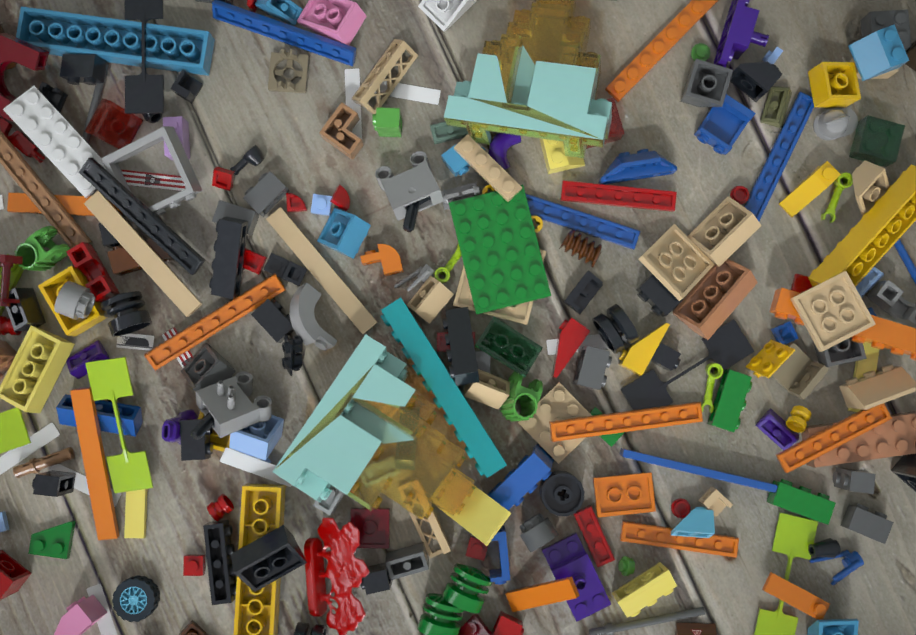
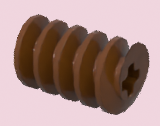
[559,229,602,268]

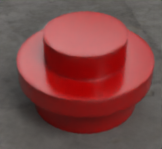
[730,186,750,205]
[671,498,691,518]

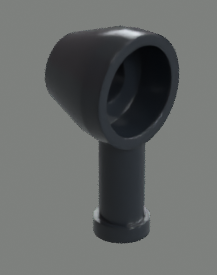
[230,145,264,175]

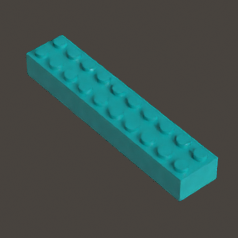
[381,297,507,478]

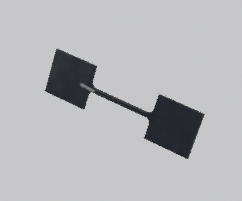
[124,0,164,114]
[620,319,755,410]

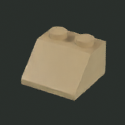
[852,160,890,216]

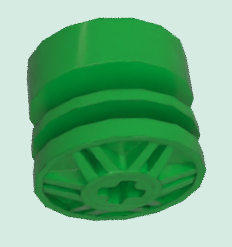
[442,563,492,613]
[417,593,465,635]

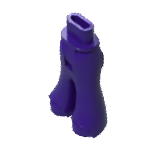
[162,410,198,445]

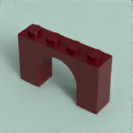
[0,33,49,122]

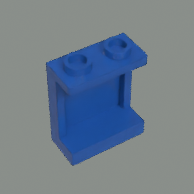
[694,94,755,155]
[489,525,511,585]

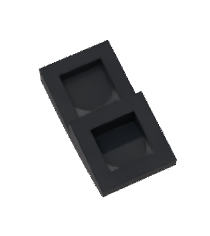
[263,253,307,286]

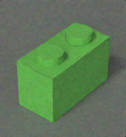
[373,107,402,137]

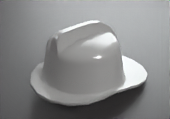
[813,107,858,140]

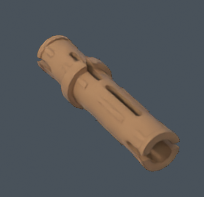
[13,447,75,478]

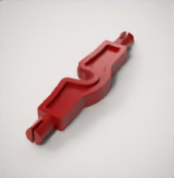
[0,117,45,163]

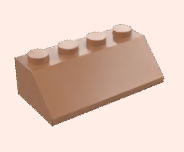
[672,259,758,340]

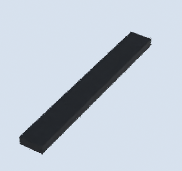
[78,158,205,275]

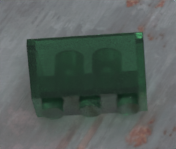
[475,316,543,377]

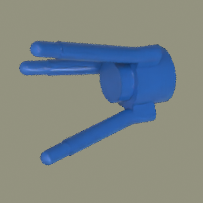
[809,550,864,585]

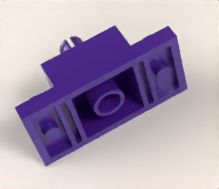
[713,0,769,67]
[541,532,612,622]

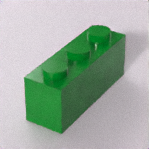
[707,369,752,432]
[766,479,836,525]

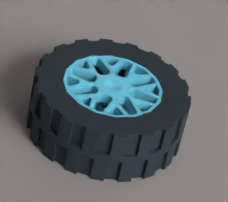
[112,575,160,622]

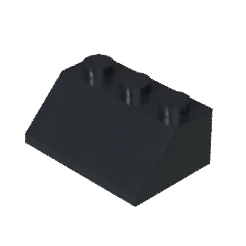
[231,525,307,592]

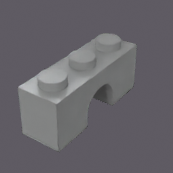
[867,280,916,328]

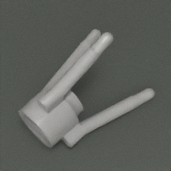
[394,264,435,312]

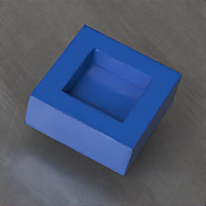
[771,321,799,345]

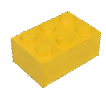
[38,266,106,336]

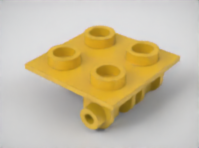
[745,340,795,379]

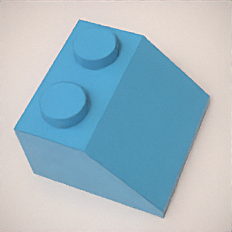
[848,24,909,81]
[317,208,371,259]
[807,619,859,635]

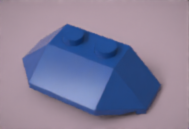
[598,149,677,185]

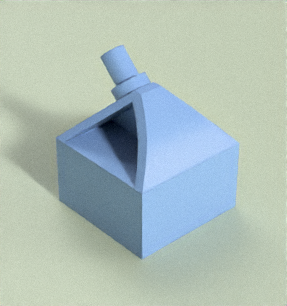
[229,415,284,463]

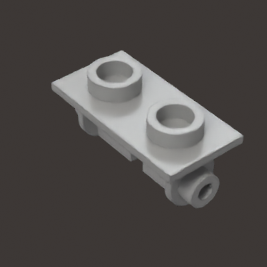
[441,182,480,210]

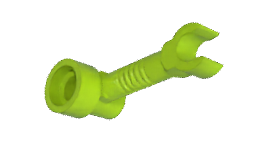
[821,172,853,223]
[434,244,461,284]
[701,363,723,413]

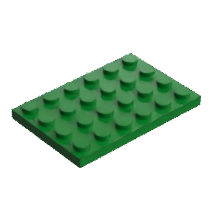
[449,185,551,315]

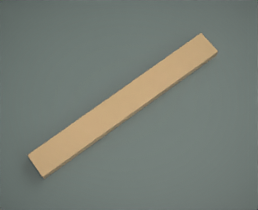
[84,191,202,317]
[266,207,378,335]

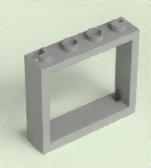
[101,126,203,222]

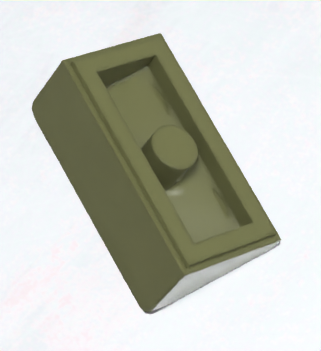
[760,86,792,128]

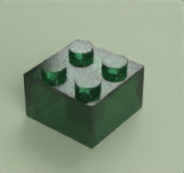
[849,115,905,167]

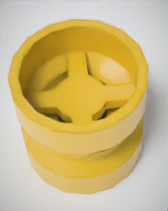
[786,405,812,433]

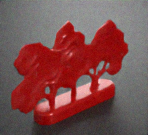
[304,517,370,635]

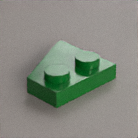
[28,521,76,559]

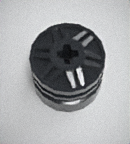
[101,291,152,337]

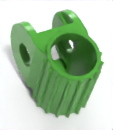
[14,226,71,271]
[500,371,543,422]

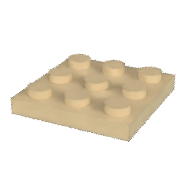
[639,224,715,301]
[790,271,876,352]
[518,382,592,464]

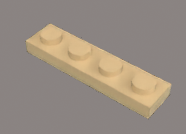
[454,134,522,202]

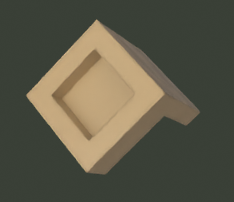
[698,487,733,516]

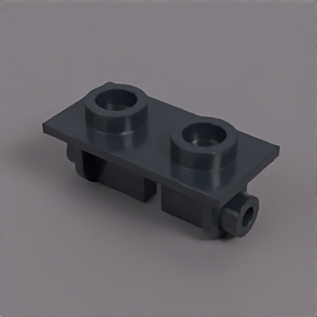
[282,334,303,376]

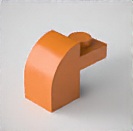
[360,244,404,276]

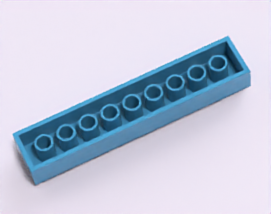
[16,7,215,76]

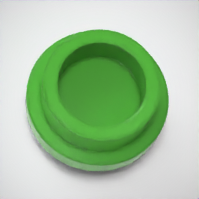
[691,43,710,61]
[618,556,635,576]

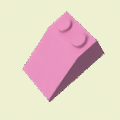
[297,0,367,45]
[54,595,108,635]

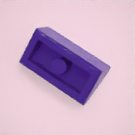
[66,340,110,379]
[755,409,799,451]

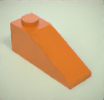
[762,572,830,620]

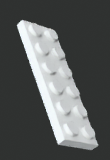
[3,86,106,199]

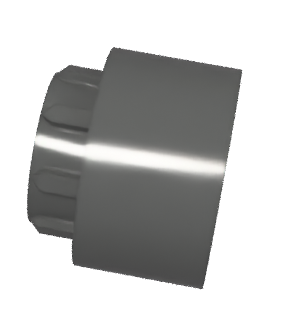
[520,513,559,552]

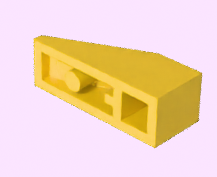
[779,161,841,218]
[618,323,670,376]

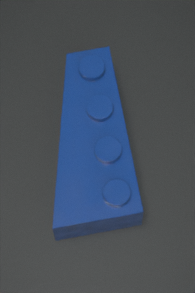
[487,443,554,512]

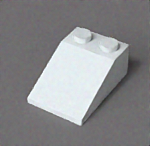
[418,0,477,32]

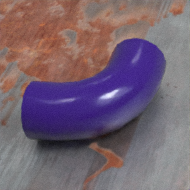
[488,133,521,170]

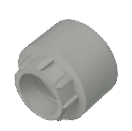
[54,281,95,320]

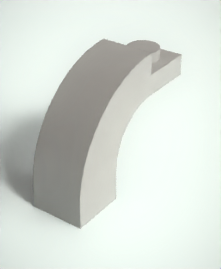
[290,283,337,351]

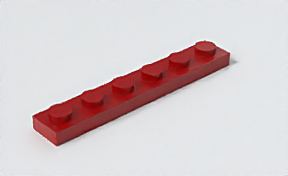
[560,181,677,212]

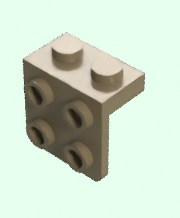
[772,343,829,400]

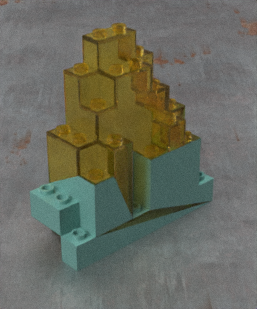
[444,0,612,158]
[273,334,476,520]

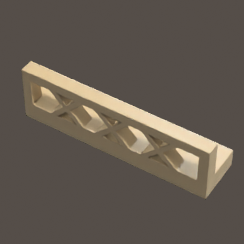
[351,39,418,115]
[398,477,451,559]

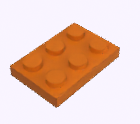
[593,472,656,517]

